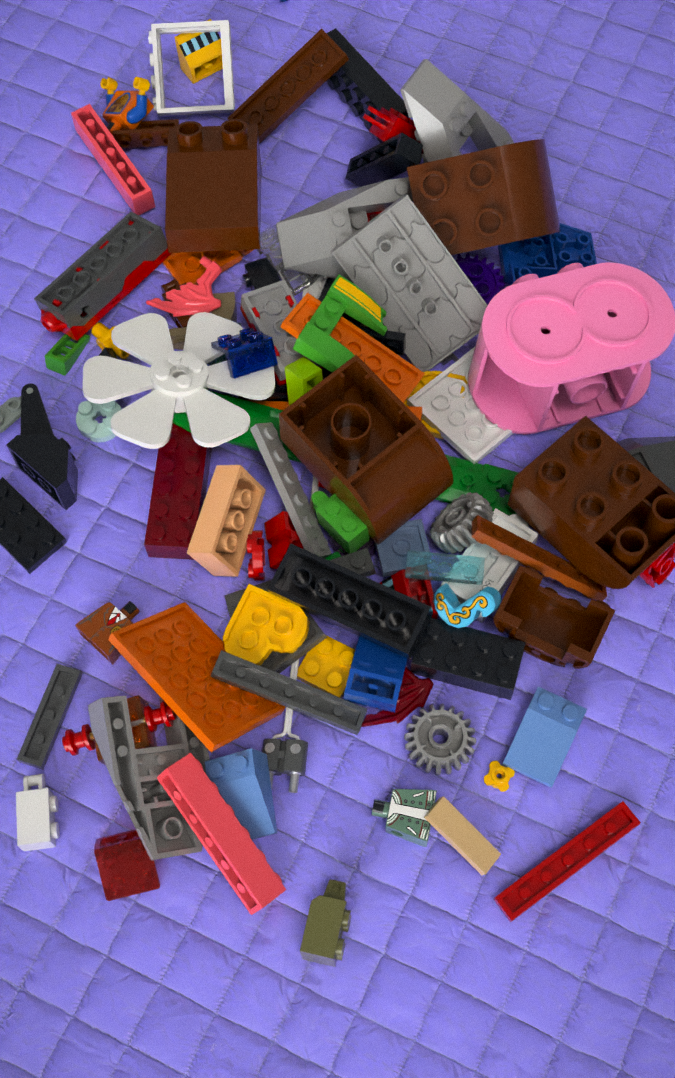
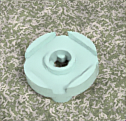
[76,400,121,442]

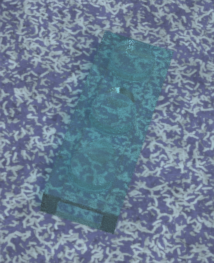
[405,550,485,585]

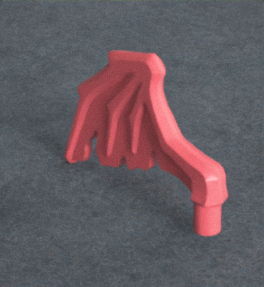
[146,256,222,317]

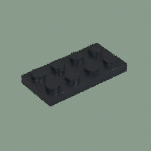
[0,477,67,574]

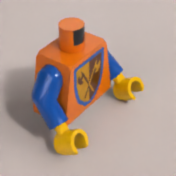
[100,77,154,136]

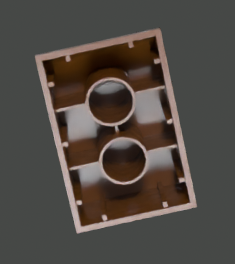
[407,139,561,255]

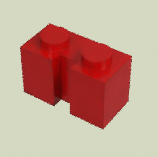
[264,511,304,569]

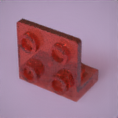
[94,829,160,901]

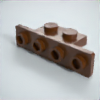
[113,119,180,148]

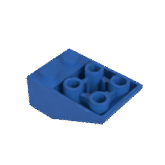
[344,636,407,713]

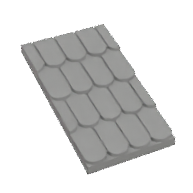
[331,194,488,372]

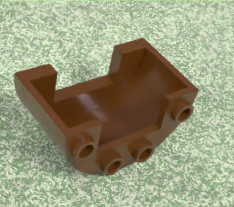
[494,565,615,669]

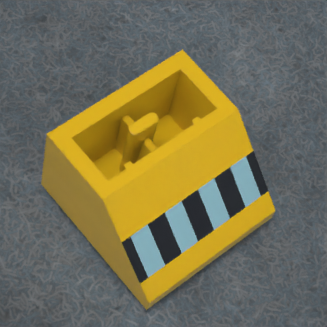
[174,19,223,84]

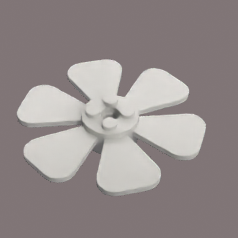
[83,312,275,449]

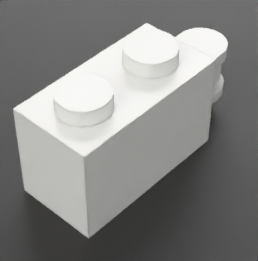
[16,774,60,851]

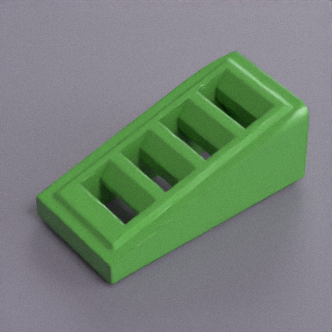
[45,334,90,376]

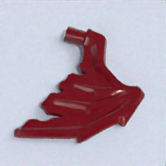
[361,665,434,727]

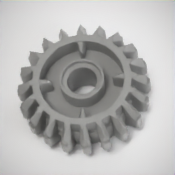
[430,492,494,554]
[404,703,476,775]

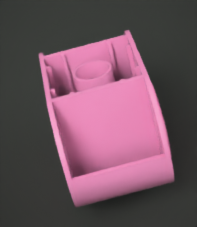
[468,262,675,435]

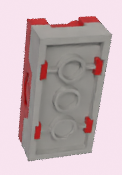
[240,280,323,386]

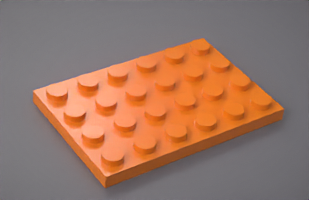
[108,602,285,752]

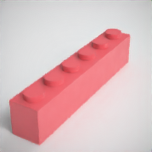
[71,104,155,215]
[157,753,286,915]

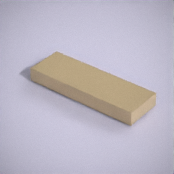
[424,796,501,876]

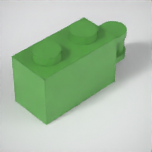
[311,491,369,554]

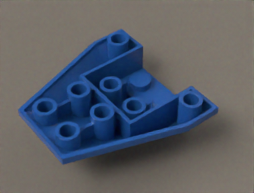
[498,223,597,285]

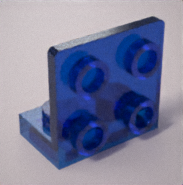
[211,328,278,379]

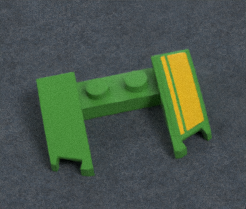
[293,274,387,372]

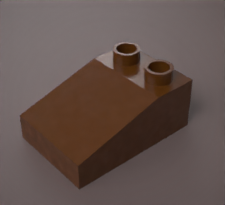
[165,119,262,253]

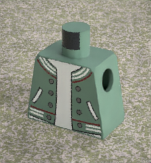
[372,789,437,847]

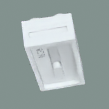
[440,508,539,622]

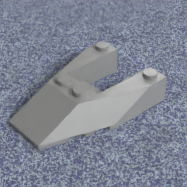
[400,59,514,163]
[276,177,413,282]
[88,696,210,860]

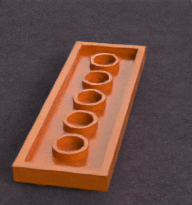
[281,292,425,403]

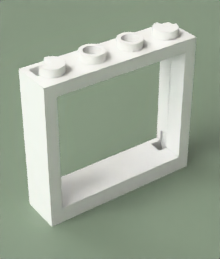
[148,20,235,116]

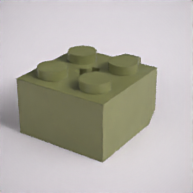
[300,880,351,967]

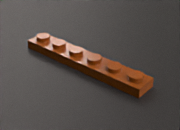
[472,515,607,601]

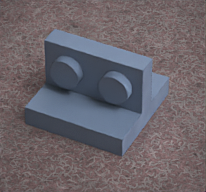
[374,519,433,577]

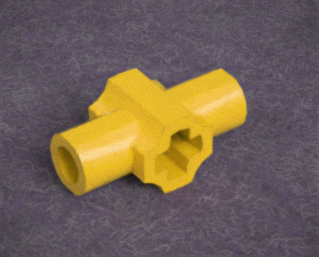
[91,322,130,359]

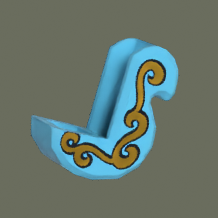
[434,583,501,628]

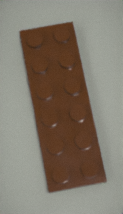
[227,29,349,144]

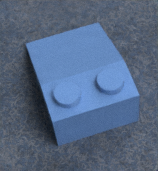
[502,687,587,788]
[205,748,277,840]

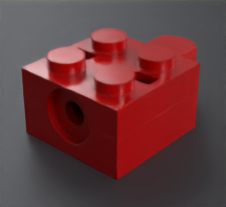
[362,105,424,155]

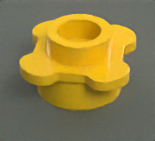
[484,761,515,792]

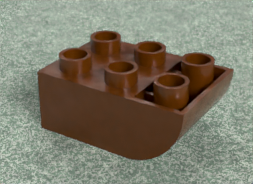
[279,355,453,545]
[507,416,675,589]

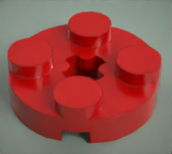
[247,530,265,581]

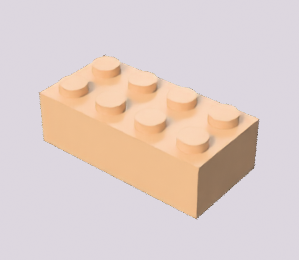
[187,465,266,577]

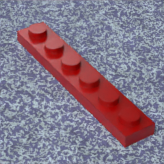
[494,801,641,922]

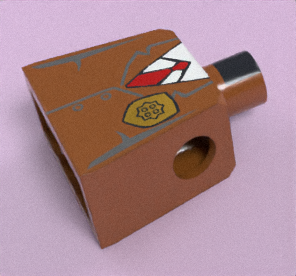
[75,601,140,665]

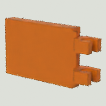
[162,249,254,285]

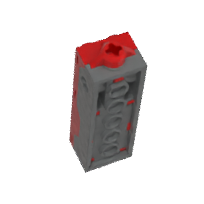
[34,212,172,341]

